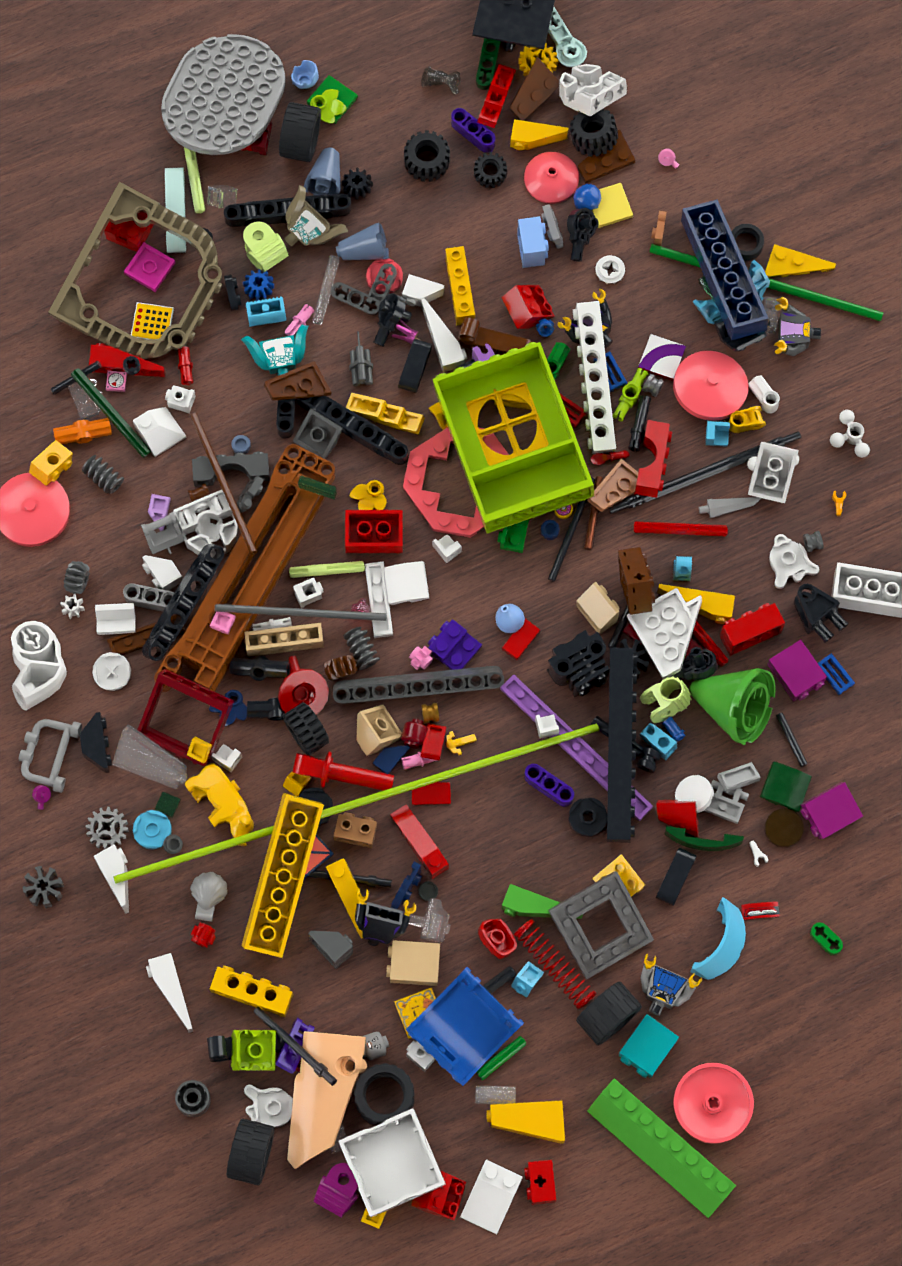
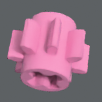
[409,646,433,670]

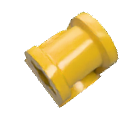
[729,406,766,433]

